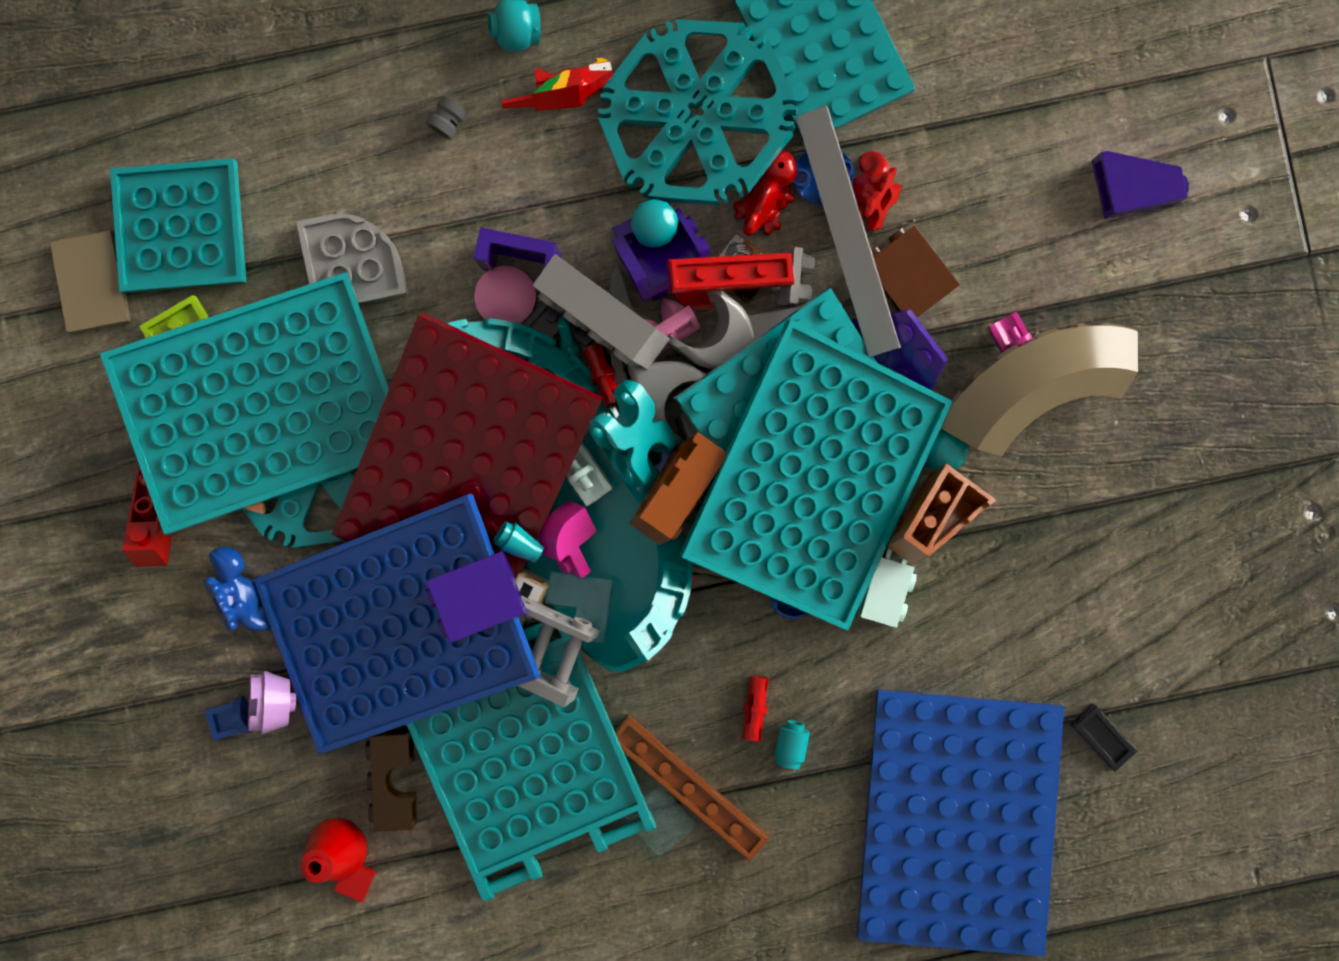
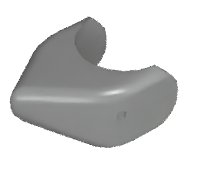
[667,291,755,370]
[627,361,706,446]

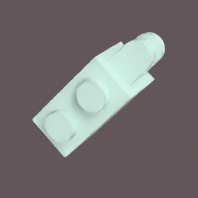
[856,535,917,628]

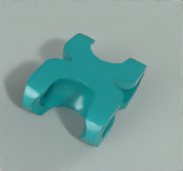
[588,380,677,488]

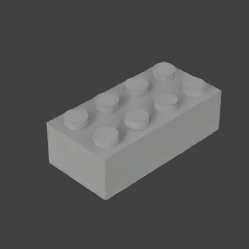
[532,254,670,369]

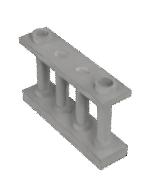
[518,595,600,707]

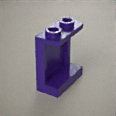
[612,208,711,301]
[474,227,564,271]
[425,552,528,643]

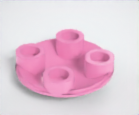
[474,266,536,324]

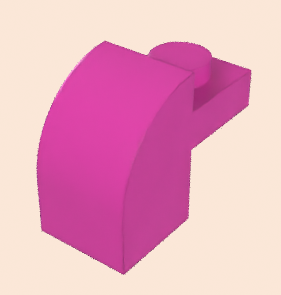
[539,500,597,579]

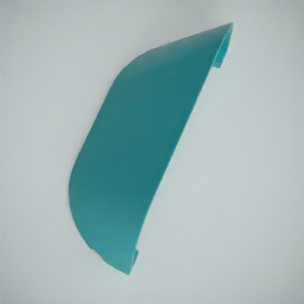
[447,318,693,672]

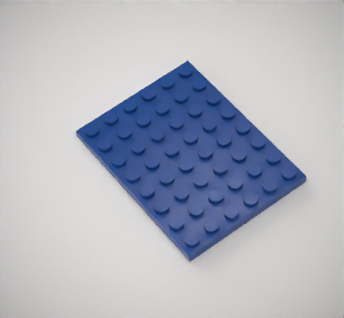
[253,494,540,755]
[856,689,1064,957]

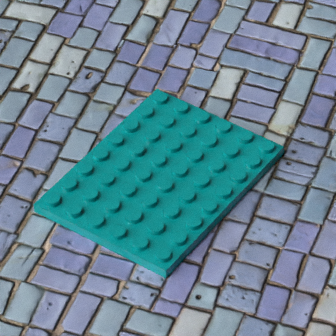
[100,272,389,535]
[679,319,953,631]

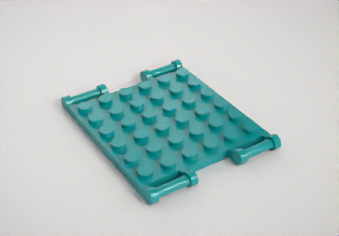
[406,610,656,902]

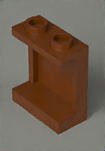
[871,225,960,317]

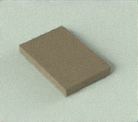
[50,230,132,334]

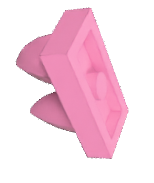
[644,298,701,355]

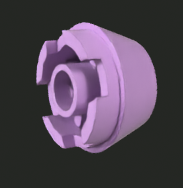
[248,671,296,735]

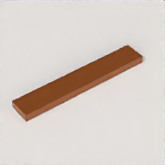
[615,714,769,862]

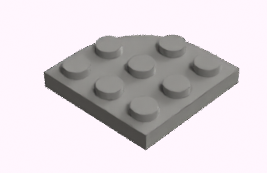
[296,214,409,305]

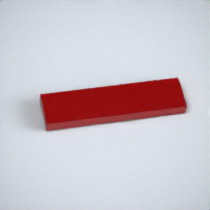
[666,253,795,294]

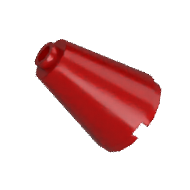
[300,817,368,883]

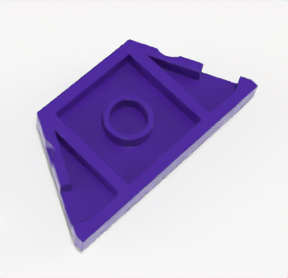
[850,309,948,391]

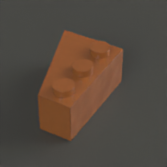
[629,432,727,545]
[887,463,996,565]

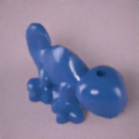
[203,546,271,632]

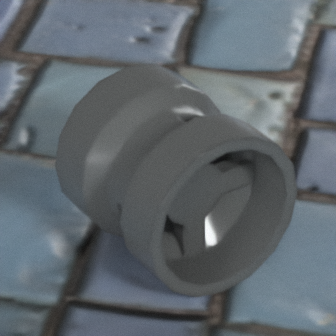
[425,96,468,140]

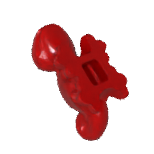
[733,150,798,236]
[852,151,902,231]

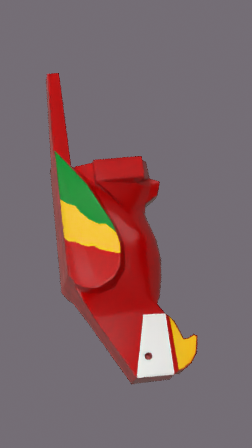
[501,58,613,111]

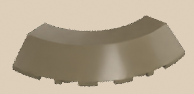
[941,323,1138,457]

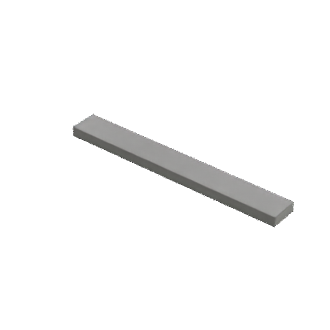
[796,105,901,357]

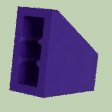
[1091,151,1189,220]

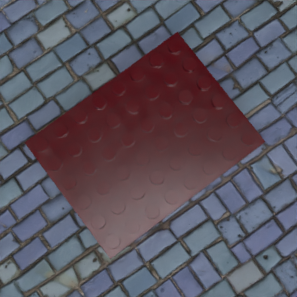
[331,312,603,579]

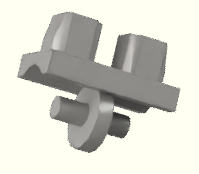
[771,247,815,307]

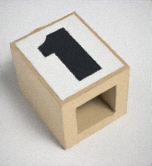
[515,569,552,621]

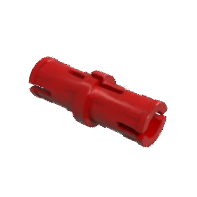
[583,343,618,409]
[741,676,769,741]

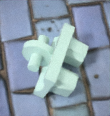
[566,442,614,506]

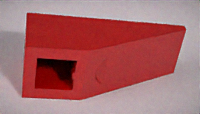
[122,468,172,567]

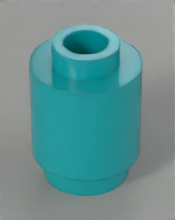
[774,720,810,769]

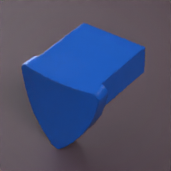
[205,696,253,740]

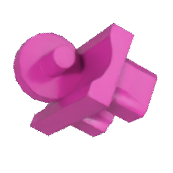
[987,312,1033,353]

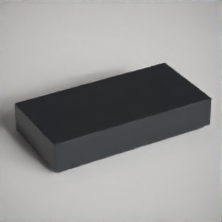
[1070,703,1138,772]

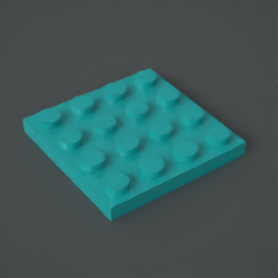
[110,158,247,294]

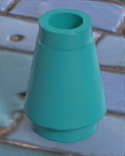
[493,521,544,563]

